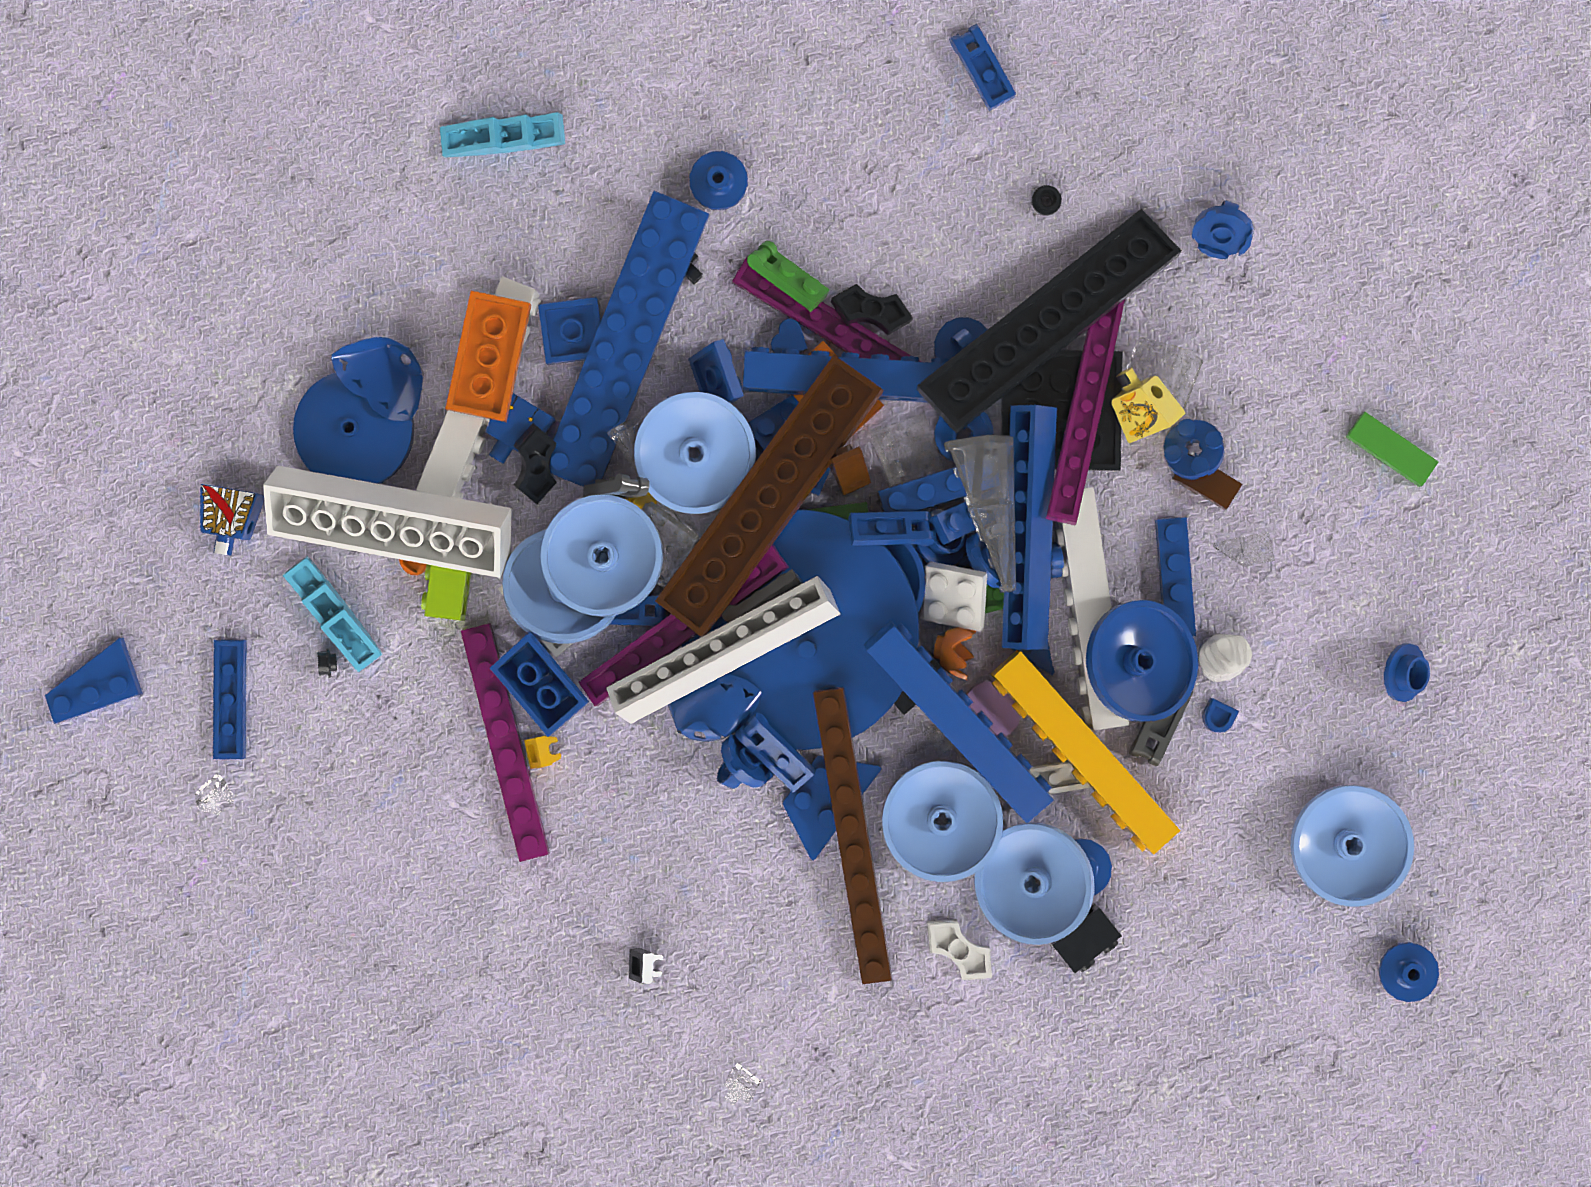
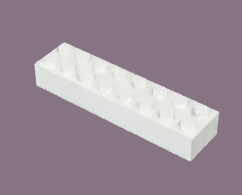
[263,466,511,578]

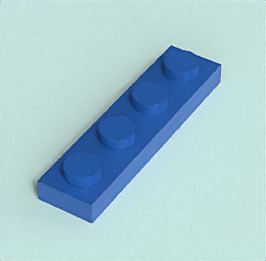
[1155,517,1196,636]

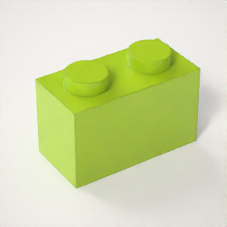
[421,564,472,621]

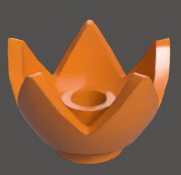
[934,627,976,680]

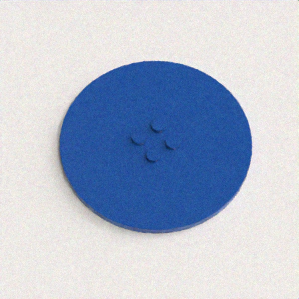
[682,510,919,750]

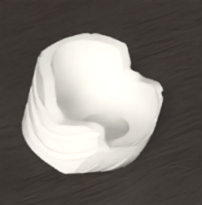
[1198,634,1252,682]

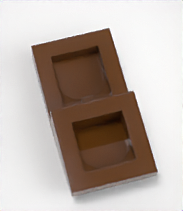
[1172,454,1243,510]

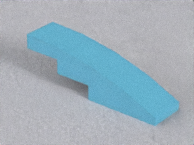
[440,112,565,158]
[283,555,382,672]

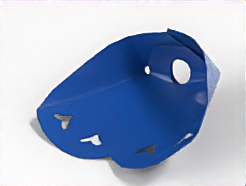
[331,337,424,421]
[668,674,762,742]

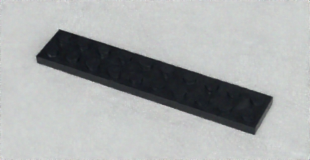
[916,209,1182,434]

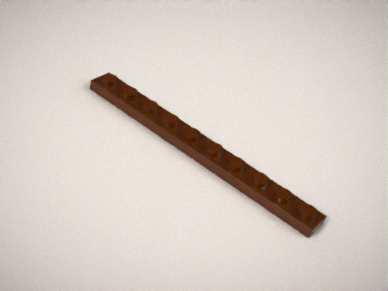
[813,686,892,985]

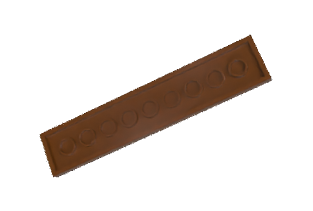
[655,355,884,637]

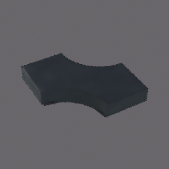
[830,284,913,336]
[513,423,557,504]

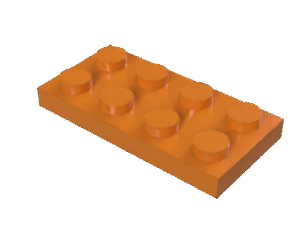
[445,291,532,423]

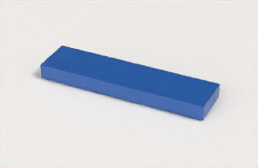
[213,640,247,759]

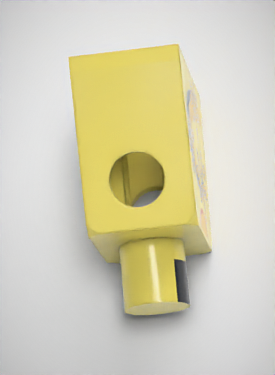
[1112,367,1186,443]

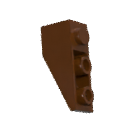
[829,444,871,496]

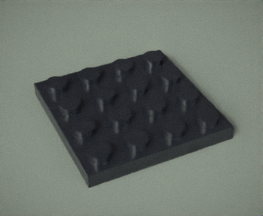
[1000,350,1123,471]

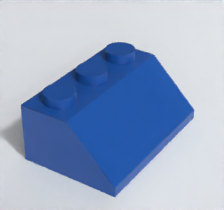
[490,631,589,737]

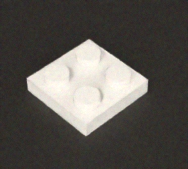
[924,561,987,632]

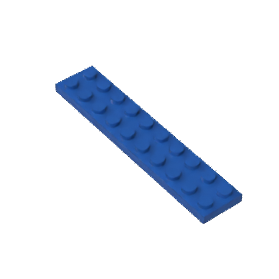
[549,191,710,487]

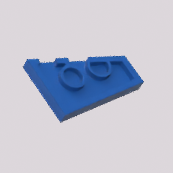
[45,638,143,724]

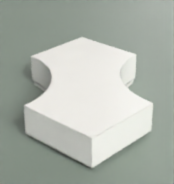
[927,919,992,980]

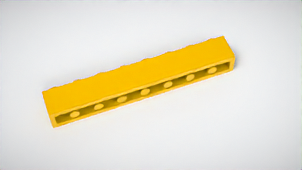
[990,650,1181,855]

